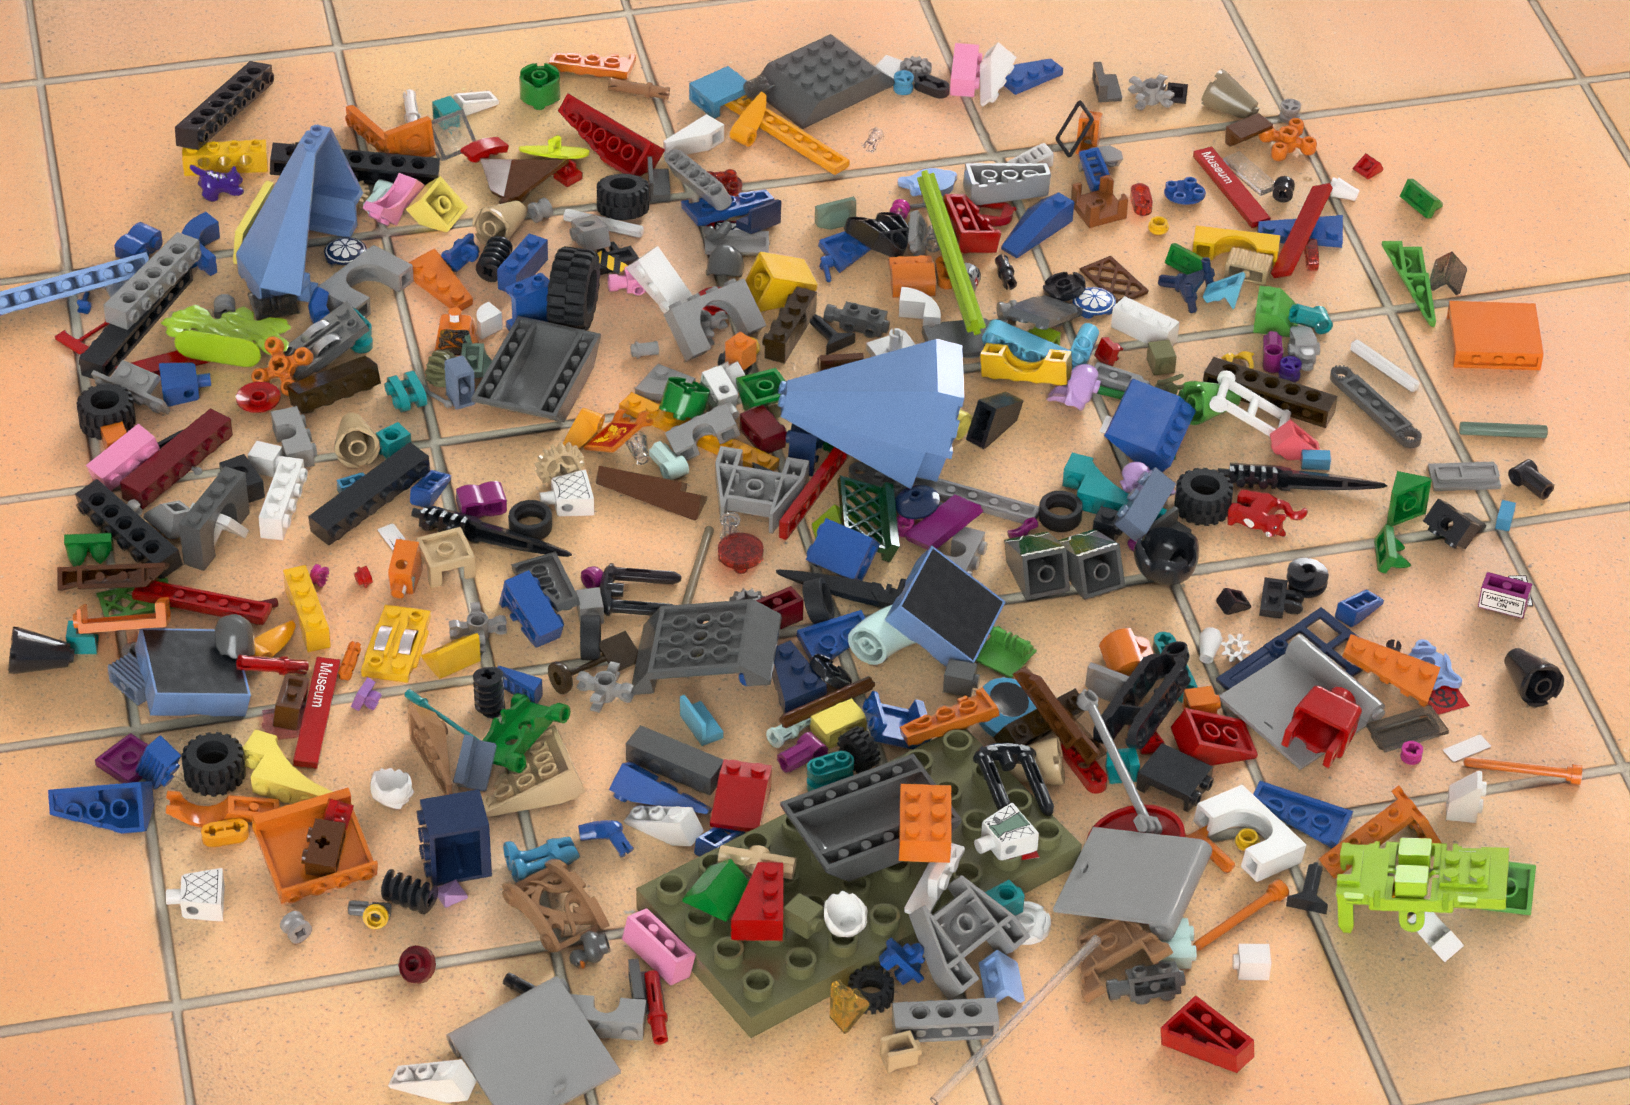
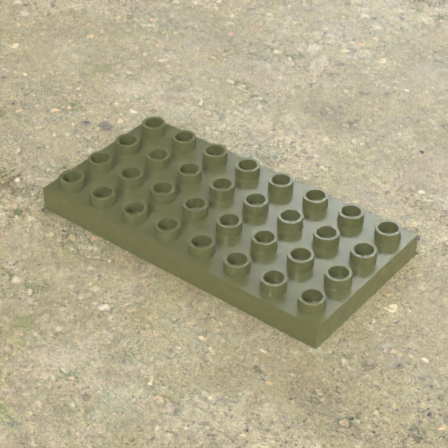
[636,729,1082,1038]

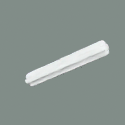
[563,209,644,238]
[1350,340,1420,392]

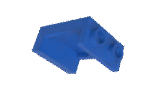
[505,273,549,331]
[806,518,880,581]
[862,691,932,750]

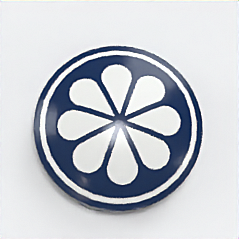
[324,237,367,265]

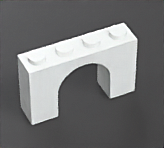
[1193,785,1306,882]

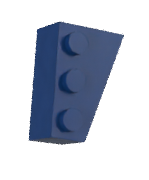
[499,570,564,648]

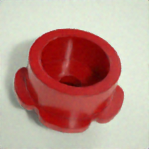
[354,566,373,588]

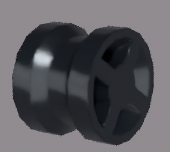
[1272,176,1295,203]

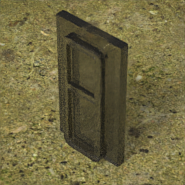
[1366,705,1449,753]

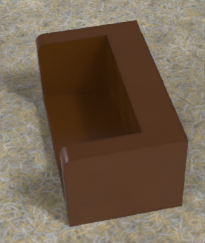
[273,674,309,731]

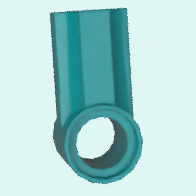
[1288,304,1333,334]

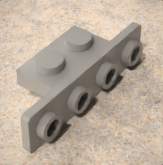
[91,360,170,415]

